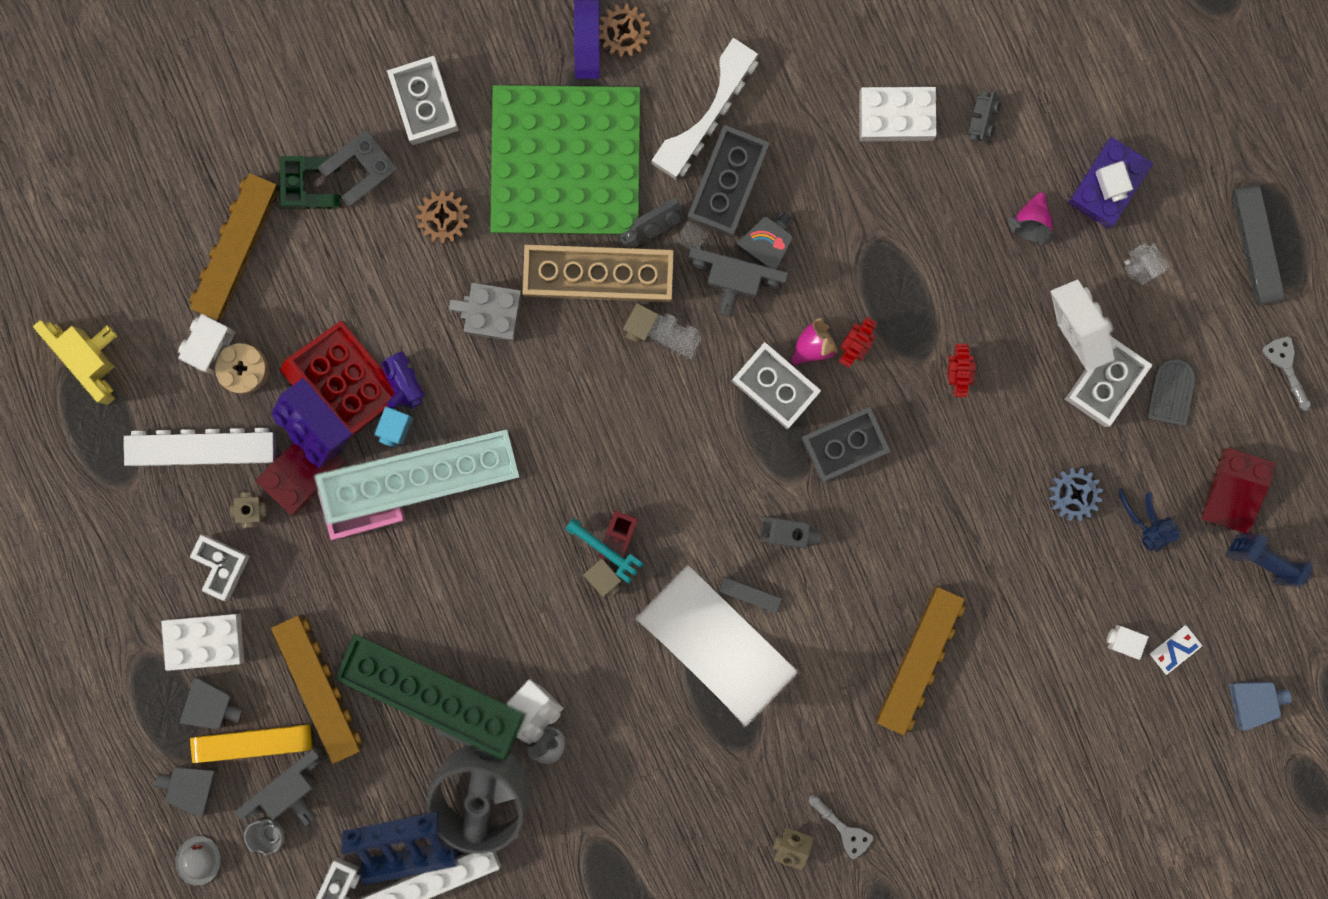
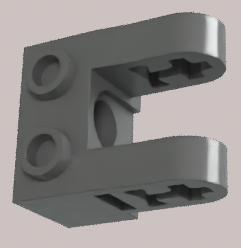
[318,130,397,207]

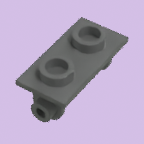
[968,92,1002,145]

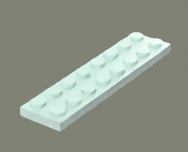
[315,430,519,525]

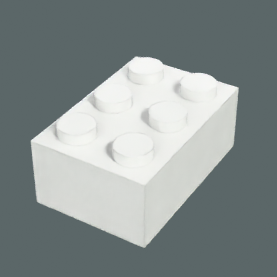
[387,56,459,145]
[859,87,936,141]
[1051,280,1116,371]
[1065,337,1152,427]
[732,342,821,429]
[161,613,245,671]

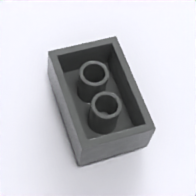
[801,407,891,483]

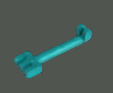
[565,518,644,584]

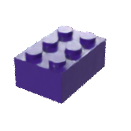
[1067,137,1153,229]
[271,378,352,468]

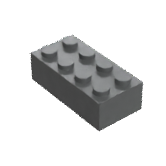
[687,124,770,238]

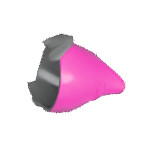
[1008,192,1055,246]

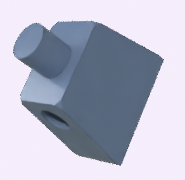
[1228,681,1292,731]

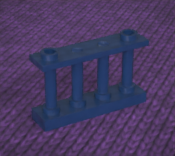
[1225,534,1313,587]
[341,812,458,885]

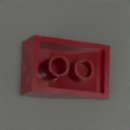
[255,443,346,516]
[1201,448,1277,534]

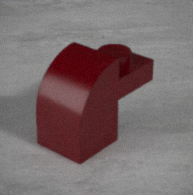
[597,510,638,562]

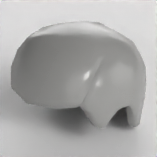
[527,726,565,764]
[244,817,285,855]

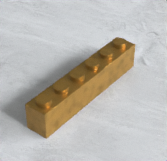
[189,173,279,322]
[875,587,966,735]
[271,615,364,764]

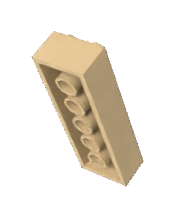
[523,245,673,302]

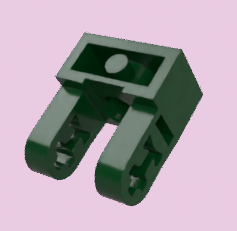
[279,156,341,209]

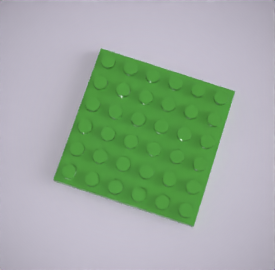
[491,85,640,235]

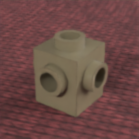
[230,492,267,528]
[772,827,814,870]

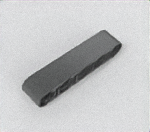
[1232,184,1284,306]

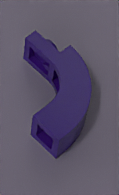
[574,0,600,79]

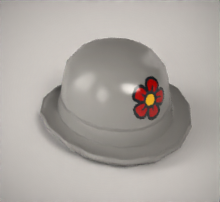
[176,836,221,886]

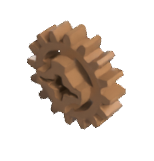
[599,4,651,59]
[416,190,470,244]

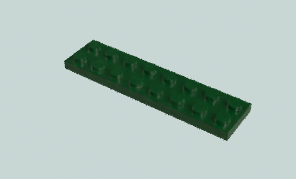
[335,634,527,760]

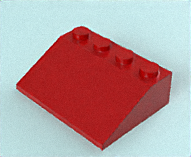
[279,320,395,441]

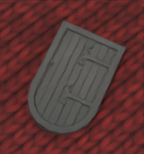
[1147,359,1195,426]

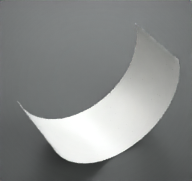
[635,565,798,726]

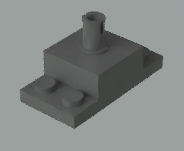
[688,247,788,317]
[234,745,325,826]

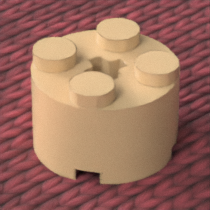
[215,343,269,395]

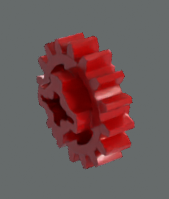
[839,316,877,368]
[947,343,975,397]

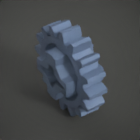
[1048,468,1103,521]

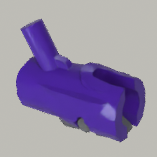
[381,351,425,409]

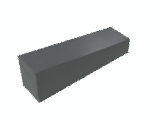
[718,577,782,613]

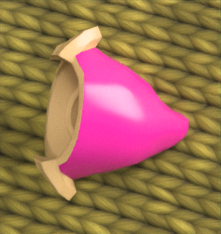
[792,318,838,366]

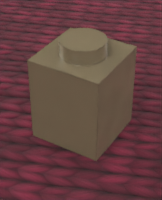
[623,303,659,344]
[584,559,622,597]

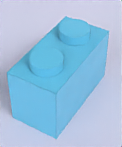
[375,407,413,448]

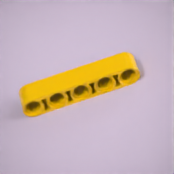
[190,725,313,763]

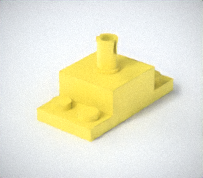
[33,320,118,405]

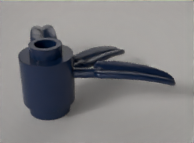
[1119,488,1181,552]

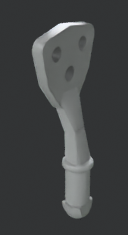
[1262,337,1311,411]
[808,795,874,859]

